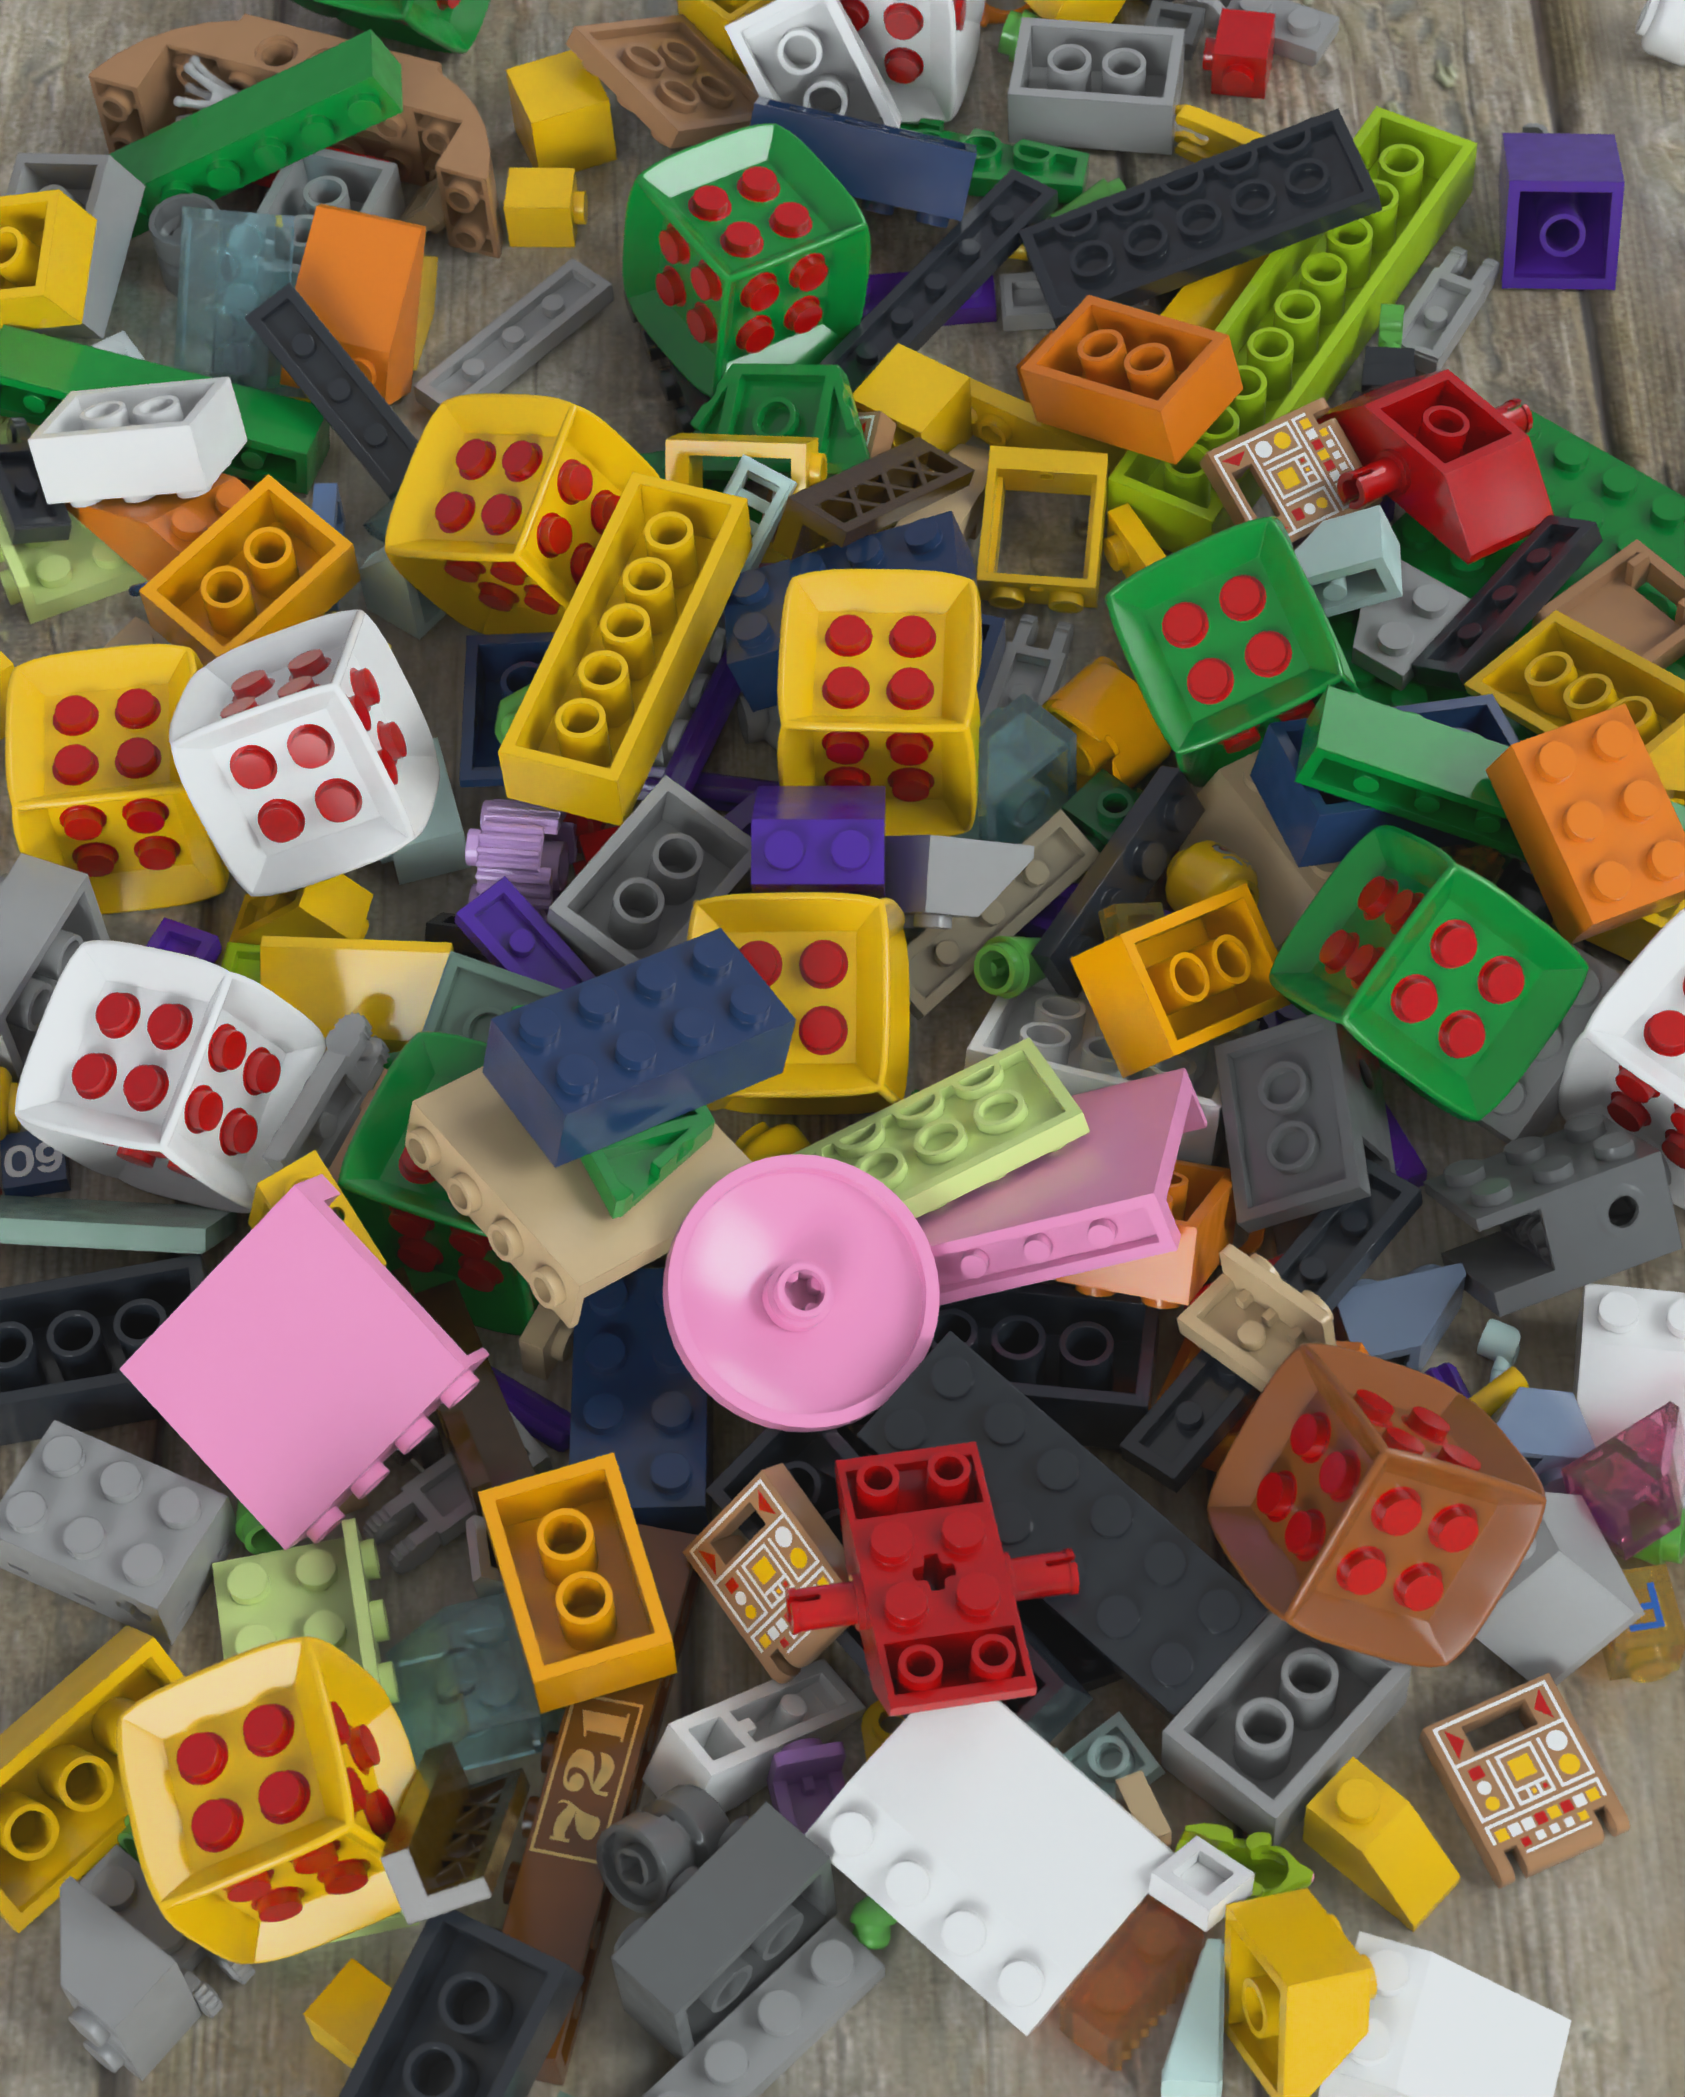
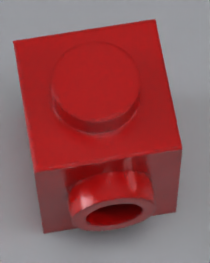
[1202,8,1276,99]

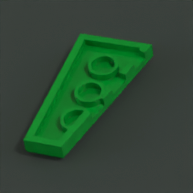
[900,118,1089,205]

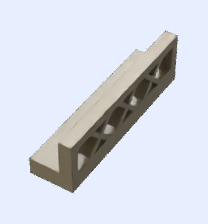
[907,809,1100,1020]

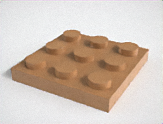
[566,14,759,149]

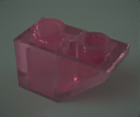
[1561,1401,1685,1560]

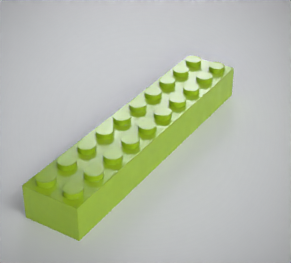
[1107,106,1477,553]

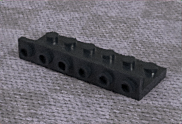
[1019,108,1382,329]

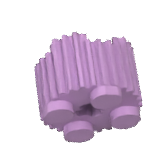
[465,799,578,921]

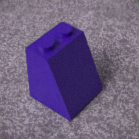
[1498,133,1625,290]
[751,786,885,899]

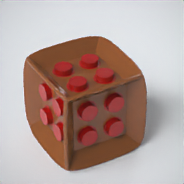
[1207,1343,1547,1668]

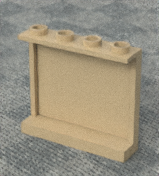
[405,1067,752,1329]

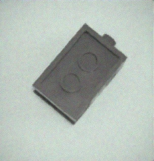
[1214,1014,1396,1256]
[1423,1114,1683,1317]

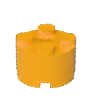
[1031,656,1171,793]

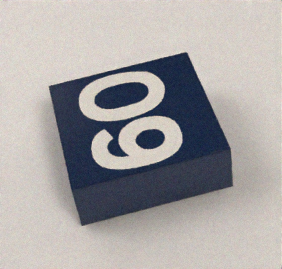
[0,1131,71,1197]

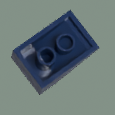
[459,632,555,788]

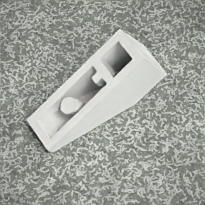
[642,1658,866,1813]

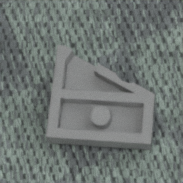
[1352,560,1471,691]

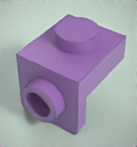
[767,1738,846,1835]

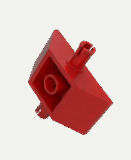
[1316,369,1554,564]
[785,1441,1079,1716]

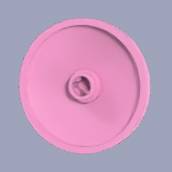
[663,1154,940,1432]

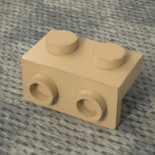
[1177,1244,1337,1392]

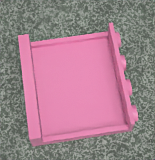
[916,1068,1207,1306]
[119,1174,490,1551]

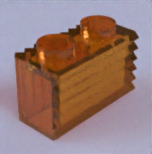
[1059,1894,1204,2071]

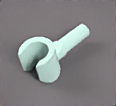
[1477,1318,1521,1383]

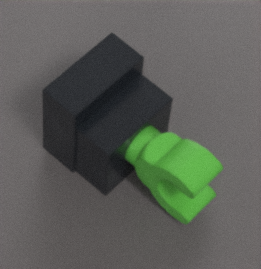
[1361,304,1416,394]

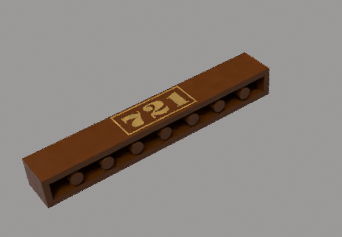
[494,1524,701,2086]

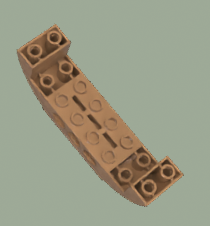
[88,13,503,259]

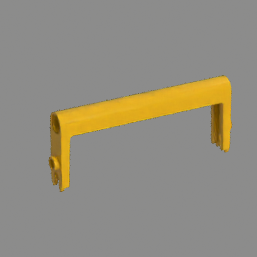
[970,104,1270,474]

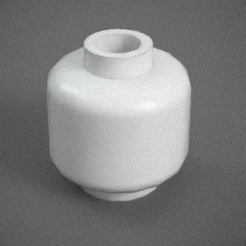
[1635,0,1685,67]

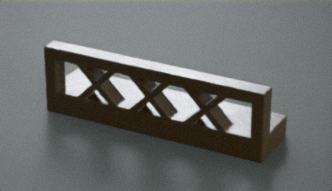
[772,437,975,560]
[389,1266,536,1517]
[380,1741,530,1925]

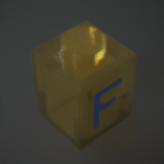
[1602,1564,1685,1683]

